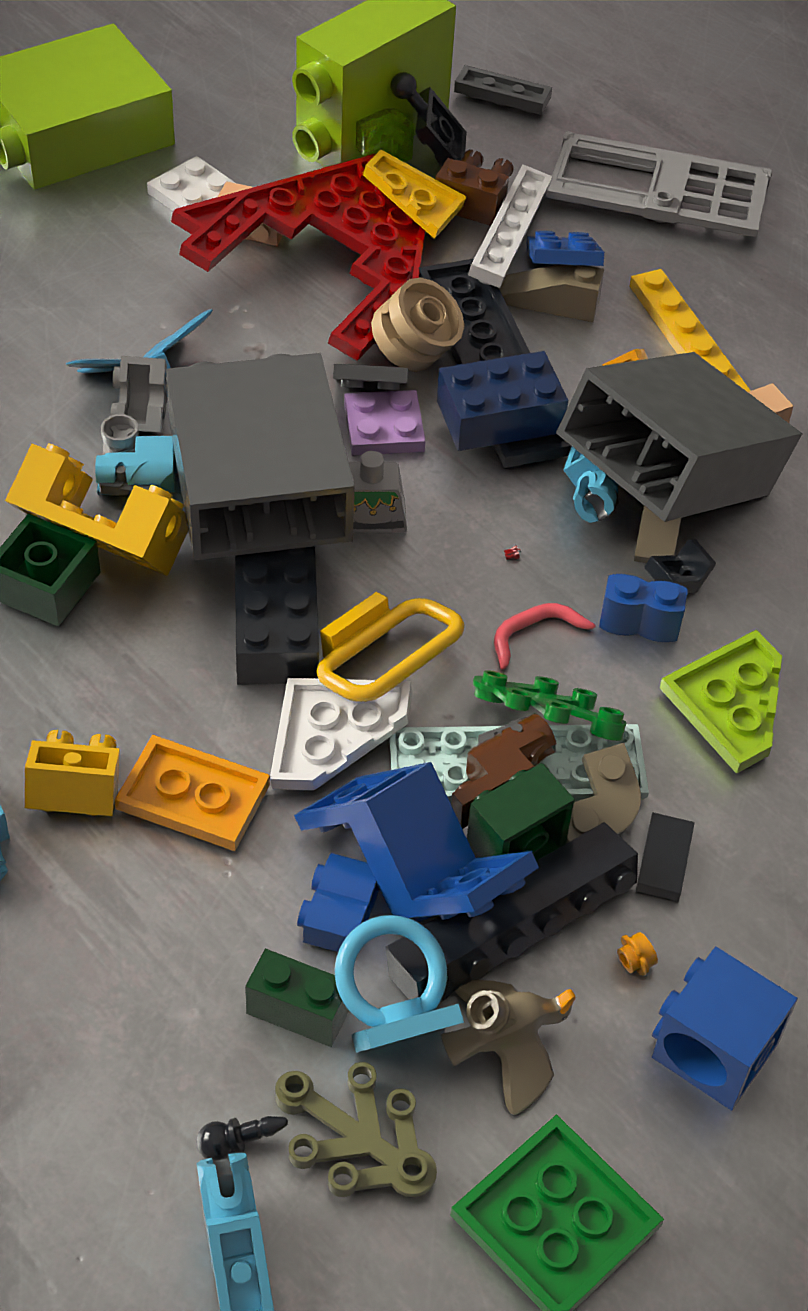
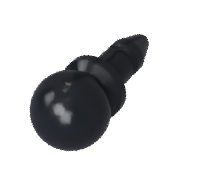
[196,1116,288,1161]

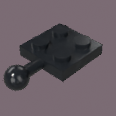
[391,72,467,167]

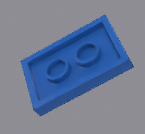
[526,231,605,266]

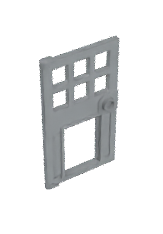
[546,131,772,237]

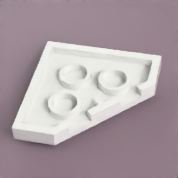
[270,678,412,790]

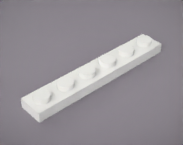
[468,164,552,288]

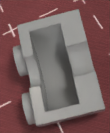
[110,356,167,432]

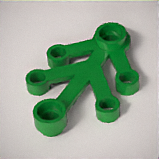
[472,670,627,741]

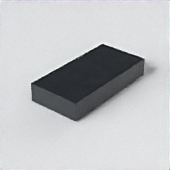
[636,812,695,902]

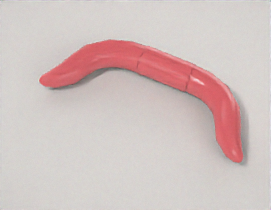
[493,603,596,670]

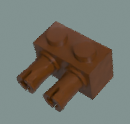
[435,149,514,226]

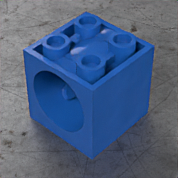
[652,946,798,1111]

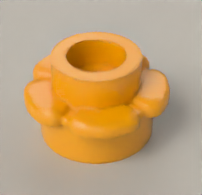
[617,932,658,976]

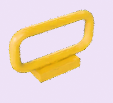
[317,592,465,702]

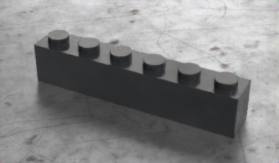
[385,822,638,1002]

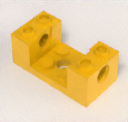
[5,443,188,576]

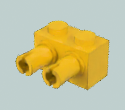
[25,730,120,816]

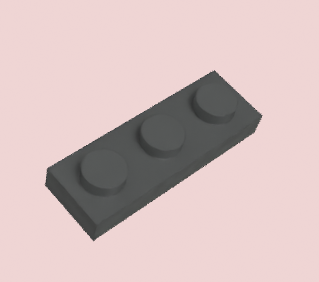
[454,65,552,115]

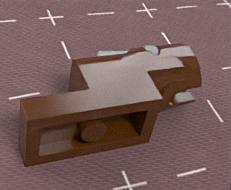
[451,713,557,829]

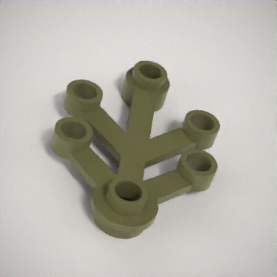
[275,1062,437,1197]

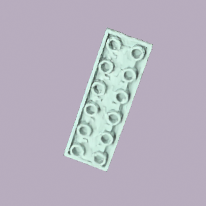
[389,724,649,803]

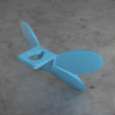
[66,309,213,397]

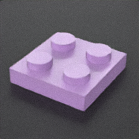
[344,390,426,456]

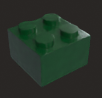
[0,514,101,627]
[467,763,575,861]

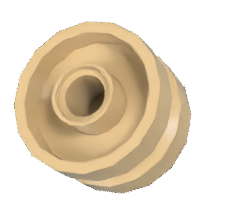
[371,277,464,372]

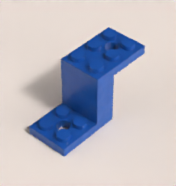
[294,762,539,922]

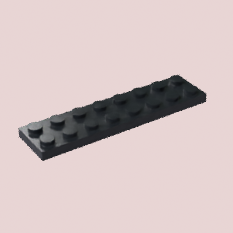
[419,258,572,468]

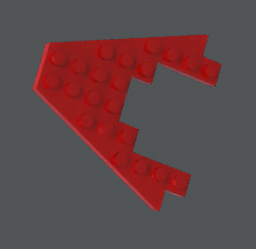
[171,153,425,361]

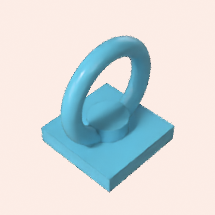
[335,915,464,1053]

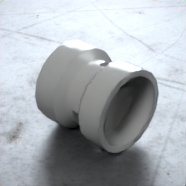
[101,414,139,455]

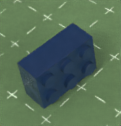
[437,351,569,451]

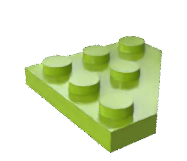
[660,629,782,774]

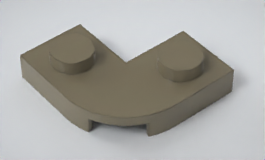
[566,743,641,843]

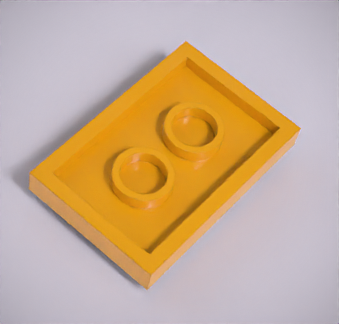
[114,734,270,851]

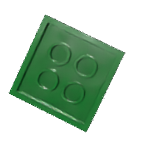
[450,1114,664,1311]

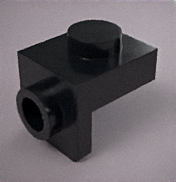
[644,539,716,593]

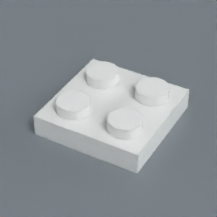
[147,156,235,211]

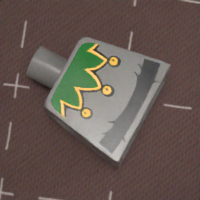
[349,451,407,532]

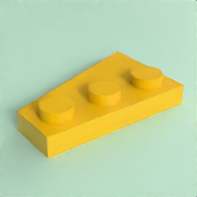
[363,150,466,239]

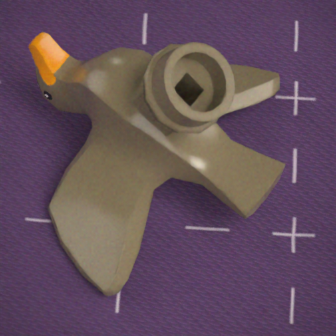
[441,980,576,1116]

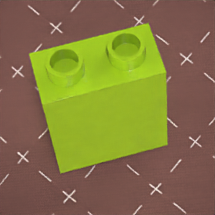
[292,0,456,167]
[0,23,175,190]

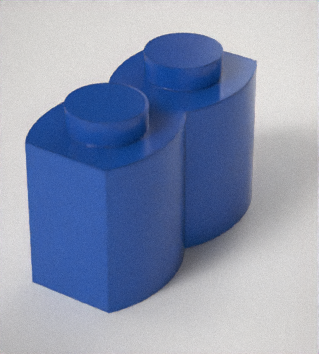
[599,574,688,642]
[297,853,380,952]

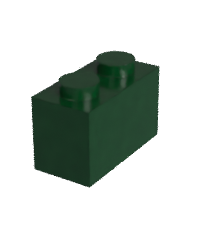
[245,948,349,1047]

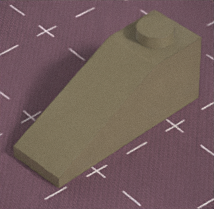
[499,264,604,322]

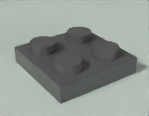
[333,364,408,391]

